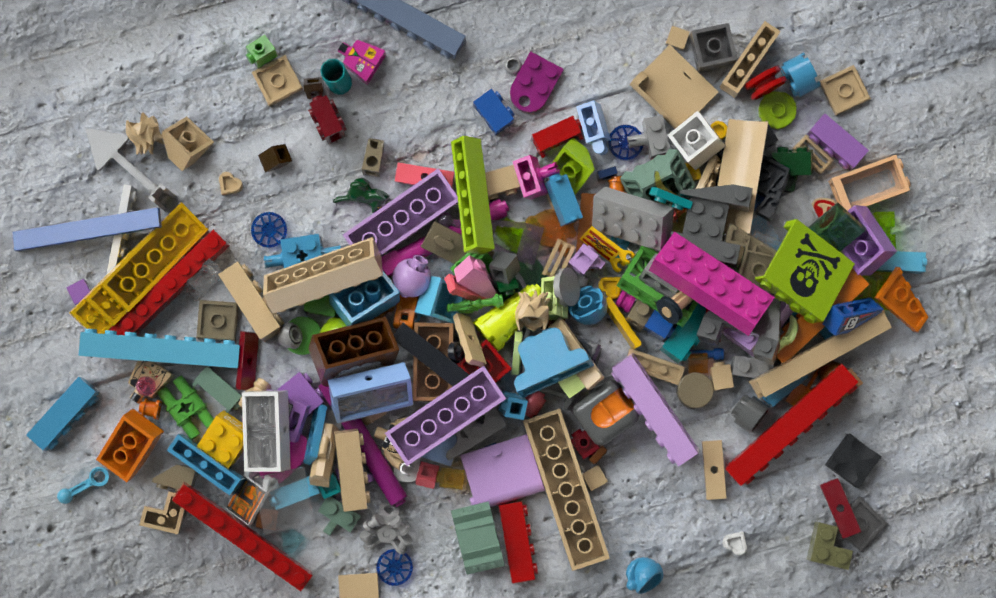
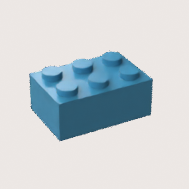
[329,270,400,326]

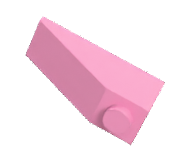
[454,255,499,299]

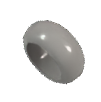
[504,57,522,74]

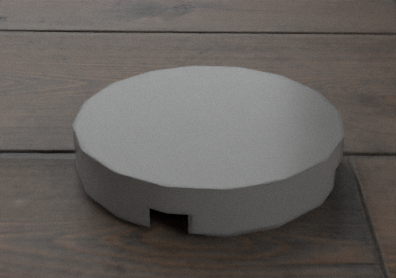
[553,268,580,307]

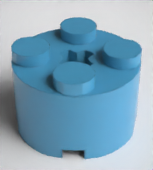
[781,53,821,97]

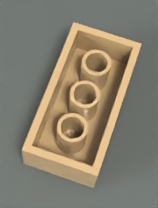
[218,262,285,342]

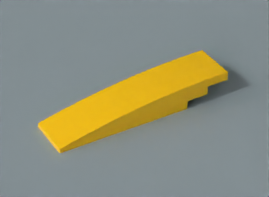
[69,202,209,334]

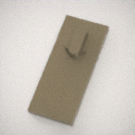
[421,221,495,264]

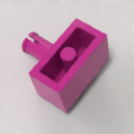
[512,155,560,200]

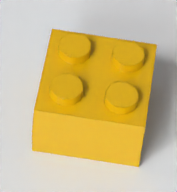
[197,410,244,469]

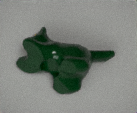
[333,178,389,213]

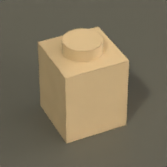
[709,361,734,391]

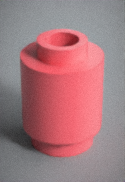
[525,391,546,418]

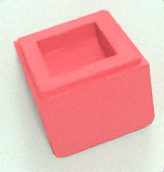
[415,461,440,489]

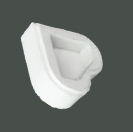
[722,531,747,555]

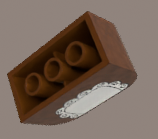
[308,316,399,387]

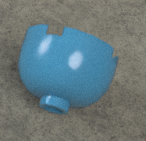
[568,286,607,325]

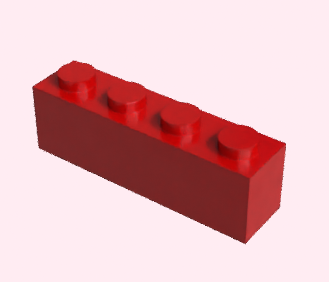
[499,501,538,584]

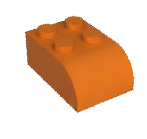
[96,409,164,482]

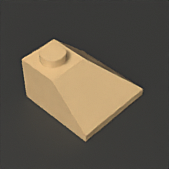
[162,116,214,171]

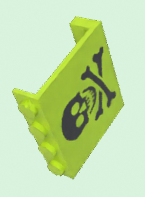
[754,219,855,324]

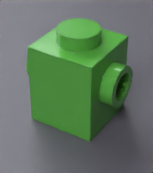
[245,34,277,69]

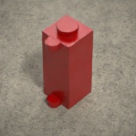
[531,116,583,158]

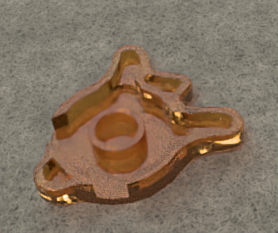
[525,209,577,258]

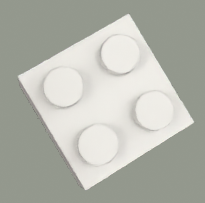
[668,111,726,170]

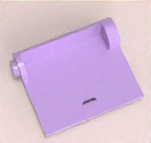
[460,434,545,508]

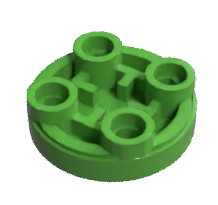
[288,316,321,355]

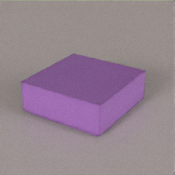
[66,279,91,305]

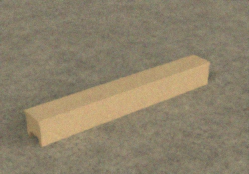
[749,310,892,399]

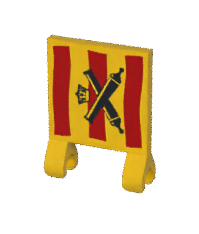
[580,226,635,272]

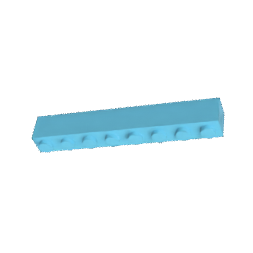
[78,328,240,368]

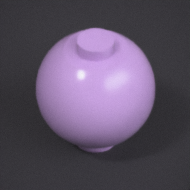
[392,255,431,298]

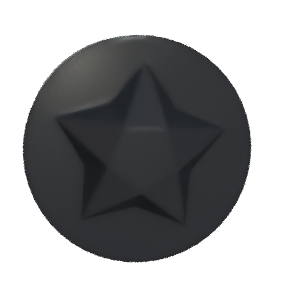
[448,342,464,361]

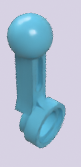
[57,467,110,504]

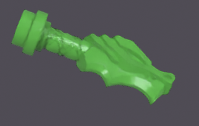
[447,294,504,313]

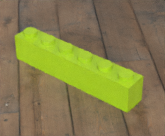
[451,135,495,255]

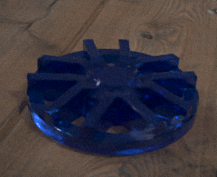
[608,125,644,160]
[251,212,287,248]
[376,549,413,586]

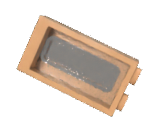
[828,155,911,216]

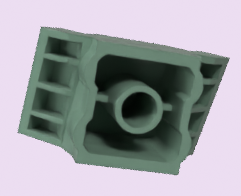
[620,149,696,207]
[451,501,505,575]

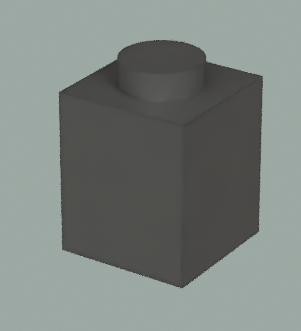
[489,251,520,284]

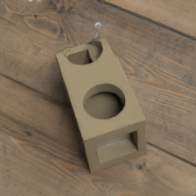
[362,138,384,177]

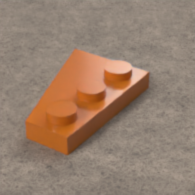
[875,267,928,333]

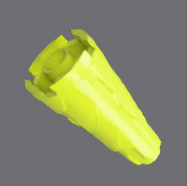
[473,284,541,351]

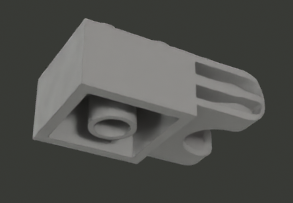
[446,407,506,460]

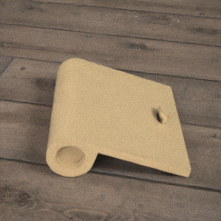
[629,44,719,129]

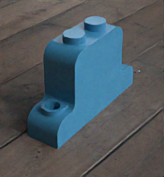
[514,328,594,398]

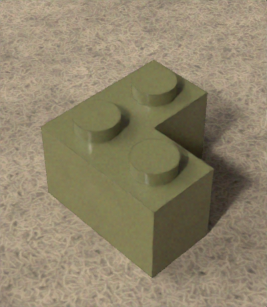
[806,522,853,570]

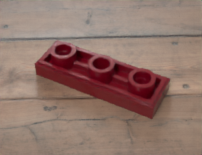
[236,331,259,390]
[820,478,862,540]

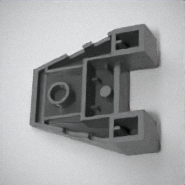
[697,293,781,365]

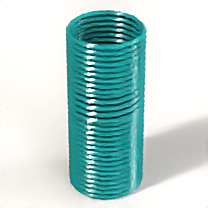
[320,59,352,95]

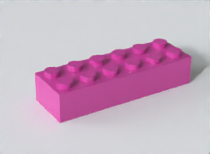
[649,232,775,336]

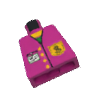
[338,40,386,85]

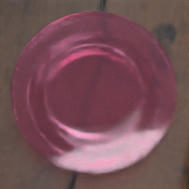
[136,376,156,396]

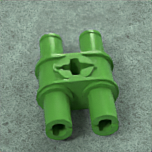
[157,375,214,440]

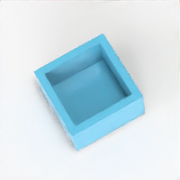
[415,276,465,324]

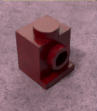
[571,428,599,459]

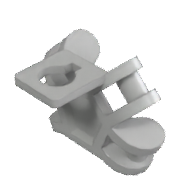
[359,502,412,554]

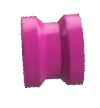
[615,290,636,313]

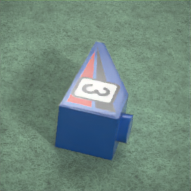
[822,297,883,336]

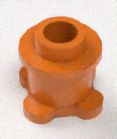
[608,176,627,193]
[139,398,162,420]

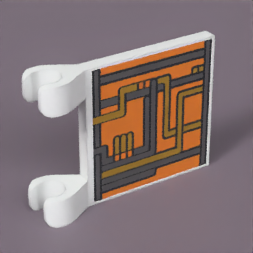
[226,472,278,526]

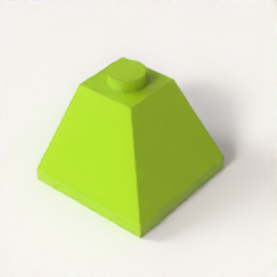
[551,138,595,195]

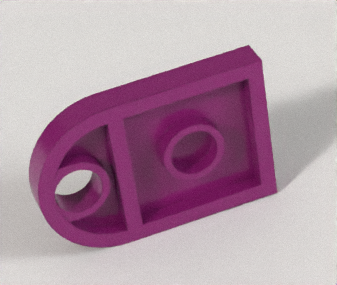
[510,51,564,113]

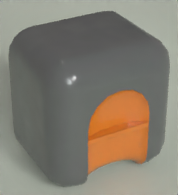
[573,380,640,446]

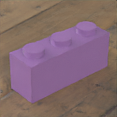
[807,113,869,171]

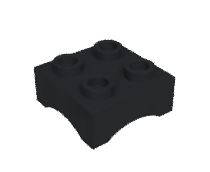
[825,433,882,488]

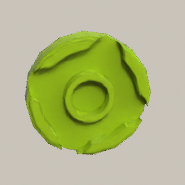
[758,91,797,129]

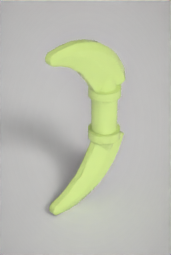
[778,315,798,353]

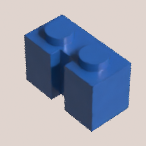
[473,88,515,136]
[642,310,675,341]

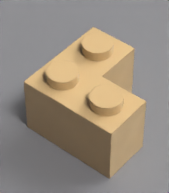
[139,491,185,534]

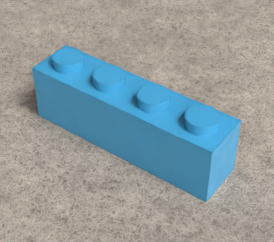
[26,377,100,451]
[167,434,245,496]

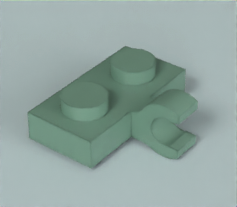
[318,496,361,536]

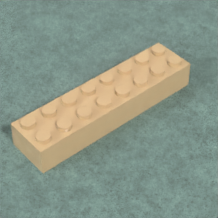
[523,409,610,571]

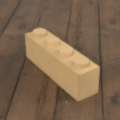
[719,21,781,98]
[334,429,370,512]

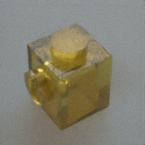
[436,467,465,490]

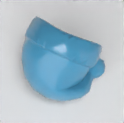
[626,557,664,594]

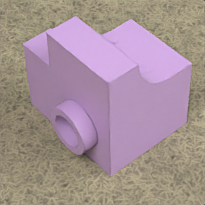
[568,244,606,276]

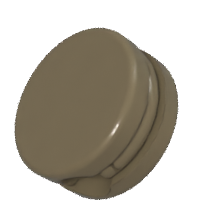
[676,372,714,409]

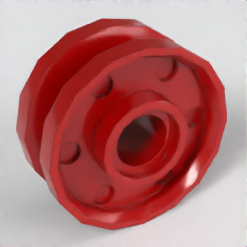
[744,65,788,101]

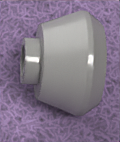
[277,323,303,349]

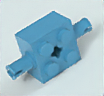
[264,234,341,268]

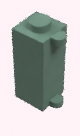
[192,366,242,413]

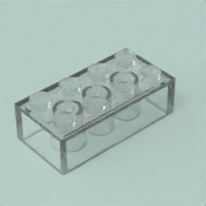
[743,187,820,248]

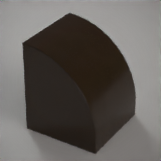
[258,144,292,173]

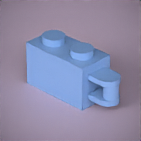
[576,101,611,155]

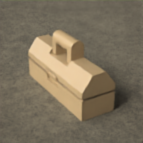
[309,423,339,487]

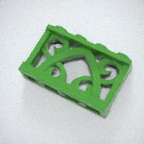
[616,246,698,327]

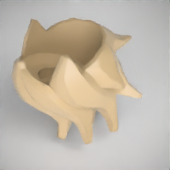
[126,112,164,155]
[515,290,550,332]

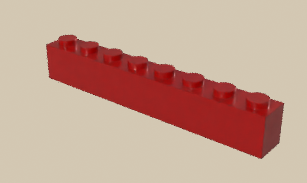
[109,229,230,336]
[725,363,858,486]
[172,481,313,591]

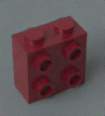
[308,95,347,144]

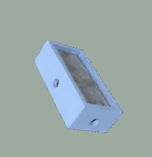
[328,362,413,423]

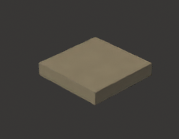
[196,300,239,341]

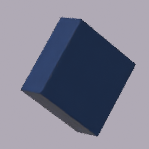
[596,166,618,182]

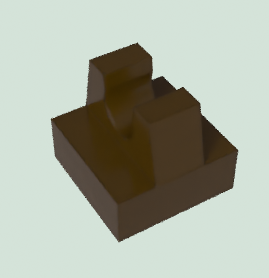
[303,77,324,99]

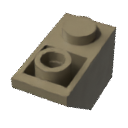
[152,464,198,492]

